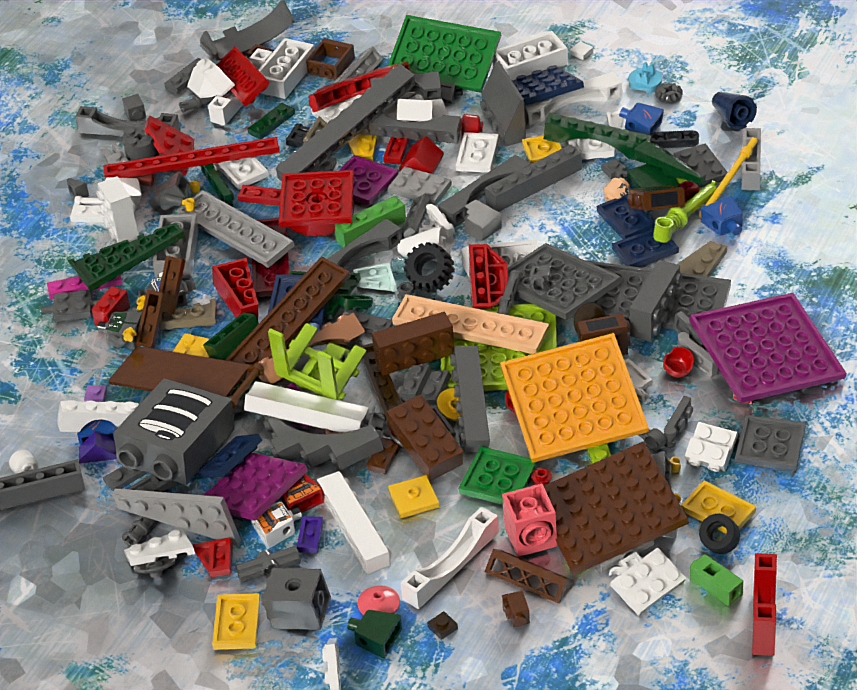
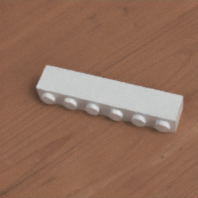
[317,471,392,574]

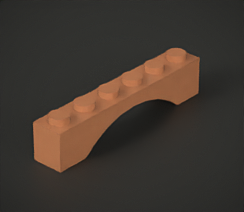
[258,313,365,385]

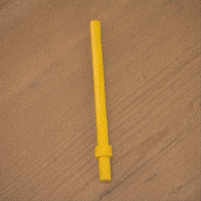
[699,137,758,218]

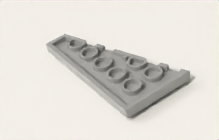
[112,488,241,546]

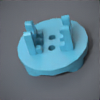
[628,62,662,93]

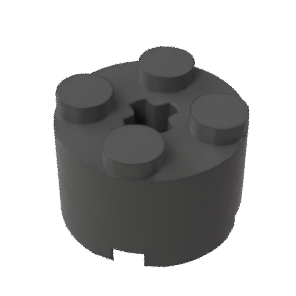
[122,124,159,161]

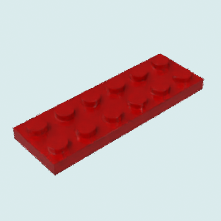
[216,46,270,107]

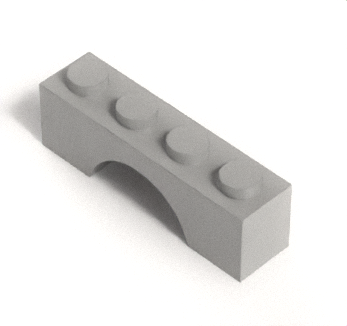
[742,128,761,191]

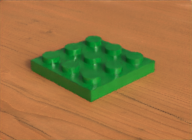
[458,446,538,505]

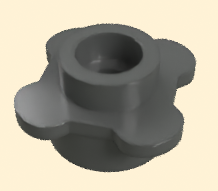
[397,282,416,299]

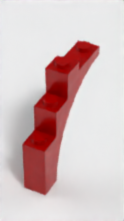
[308,61,411,113]

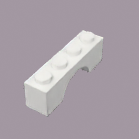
[57,400,139,432]

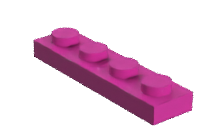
[47,275,122,300]

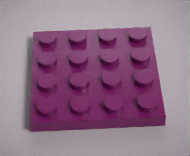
[204,453,308,521]

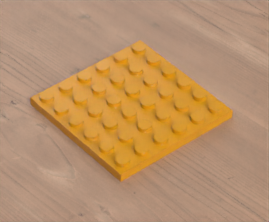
[500,333,649,462]

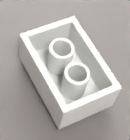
[97,176,139,243]

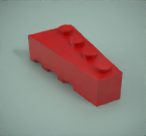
[212,257,258,320]

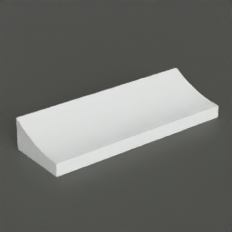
[244,381,369,433]

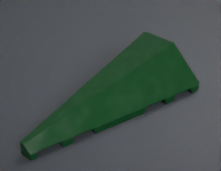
[634,140,706,185]

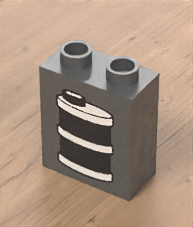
[114,378,235,485]

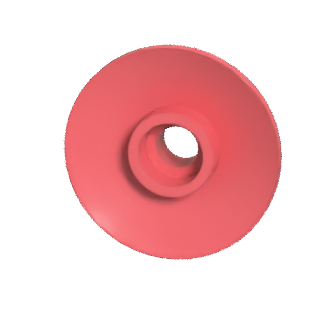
[357,585,400,615]

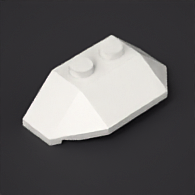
[187,57,235,98]

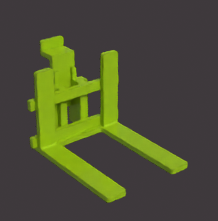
[268,323,366,400]

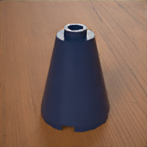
[712,91,757,130]

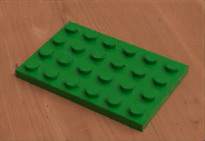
[388,15,502,93]

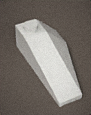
[461,240,538,277]

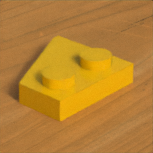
[348,134,378,161]

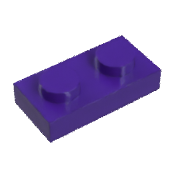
[297,516,324,553]

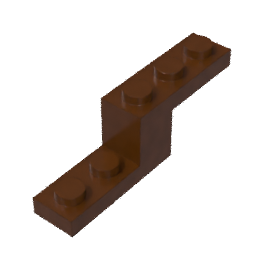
[135,256,186,349]

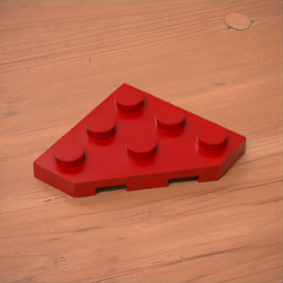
[144,116,195,176]

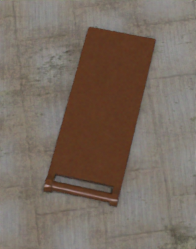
[108,346,264,409]

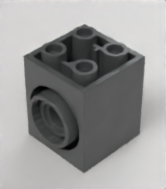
[261,568,331,630]

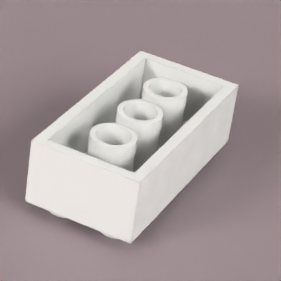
[493,31,568,80]
[259,38,315,99]

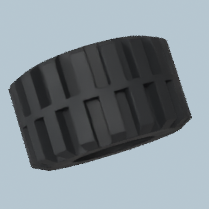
[404,242,455,293]

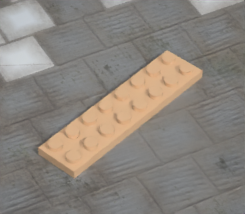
[392,294,549,354]

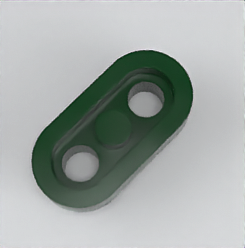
[339,295,373,310]

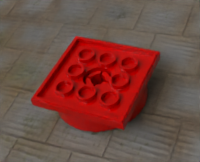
[279,170,355,236]

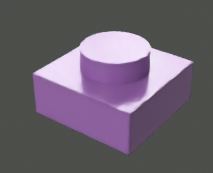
[84,385,107,402]

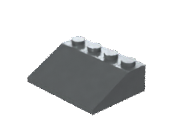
[480,61,526,146]

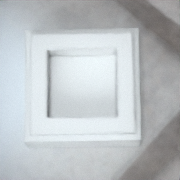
[570,42,593,60]

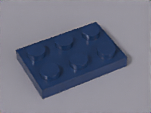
[596,193,655,239]
[612,229,679,267]
[197,434,263,479]

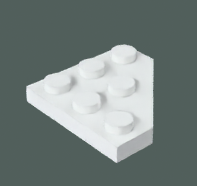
[322,638,341,690]

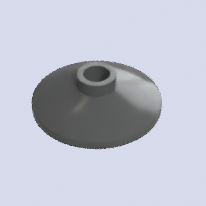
[133,557,175,578]

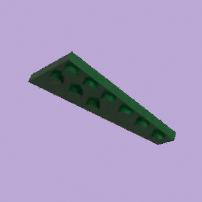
[68,223,185,292]

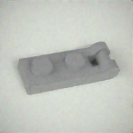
[677,332,718,378]

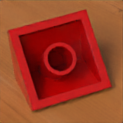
[399,136,444,174]

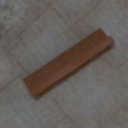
[484,548,574,603]

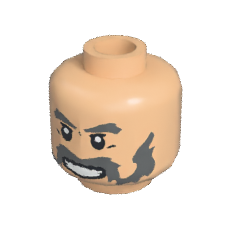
[603,178,630,201]

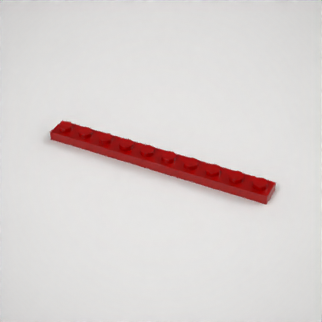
[103,137,280,179]

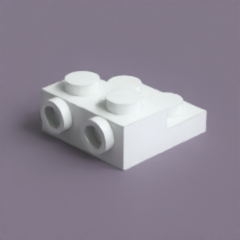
[685,422,738,472]

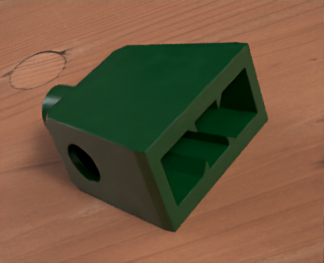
[347,610,402,659]

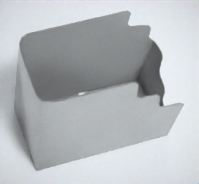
[463,200,502,241]

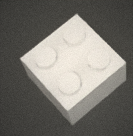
[396,99,433,122]

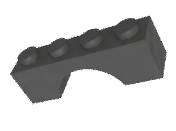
[370,72,441,100]

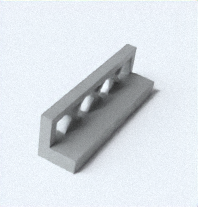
[332,46,383,84]

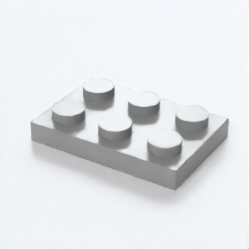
[388,167,452,206]

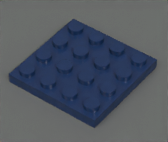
[512,65,584,106]

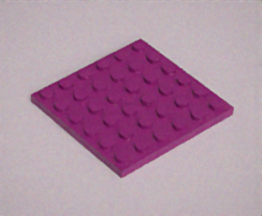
[689,293,847,403]

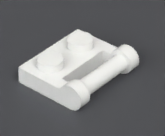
[70,196,105,223]

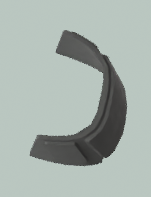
[200,0,295,61]

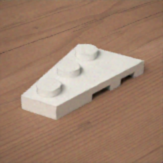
[124,529,195,566]

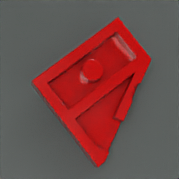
[192,537,233,578]

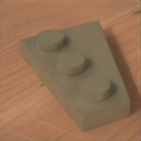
[677,241,727,277]
[160,298,217,330]

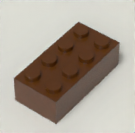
[372,311,455,376]
[387,394,464,482]

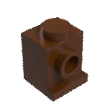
[502,591,530,627]

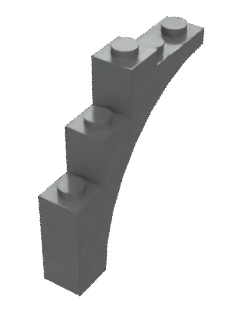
[263,415,384,470]

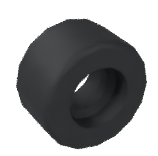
[699,513,740,554]

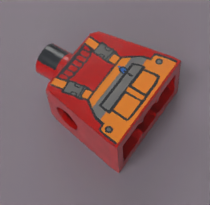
[280,473,324,513]

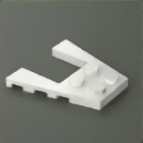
[567,111,624,160]

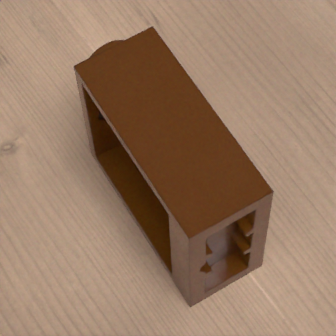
[306,38,355,80]

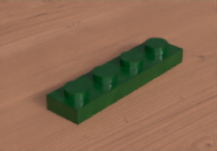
[200,164,234,207]

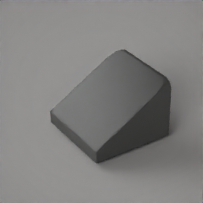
[67,178,89,198]

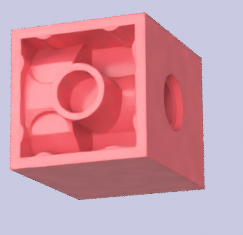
[502,484,557,557]

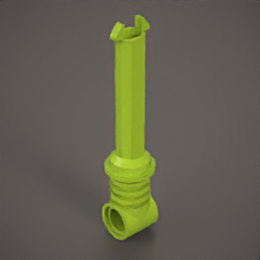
[653,180,717,243]

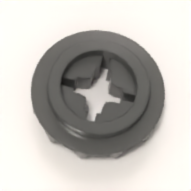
[655,82,683,102]

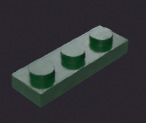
[247,103,295,139]

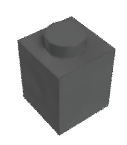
[122,94,146,121]

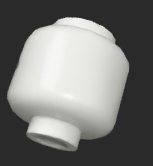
[9,450,38,474]

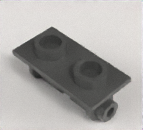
[363,406,386,437]

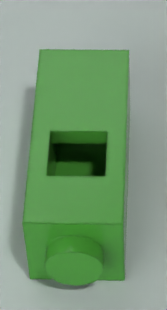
[690,554,744,606]

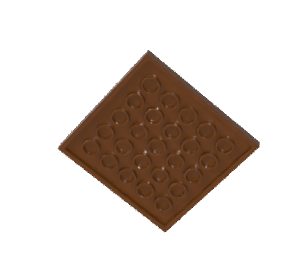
[544,441,689,575]

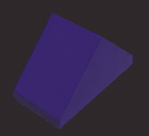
[79,431,117,464]

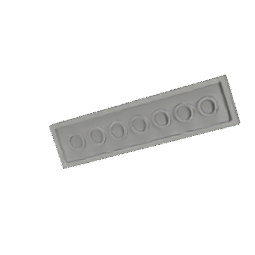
[176,190,295,268]

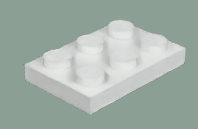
[456,132,499,173]
[213,157,269,190]
[610,547,686,616]

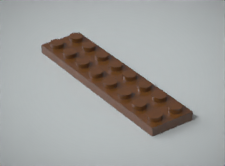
[225,256,351,382]

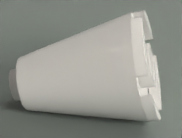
[398,226,450,262]

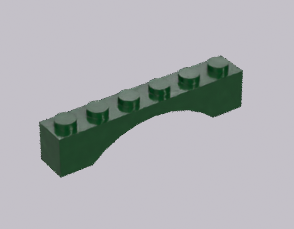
[543,113,652,161]

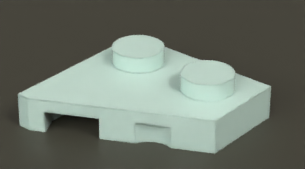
[353,263,397,291]

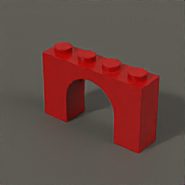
[752,553,777,656]

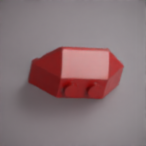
[469,244,508,309]

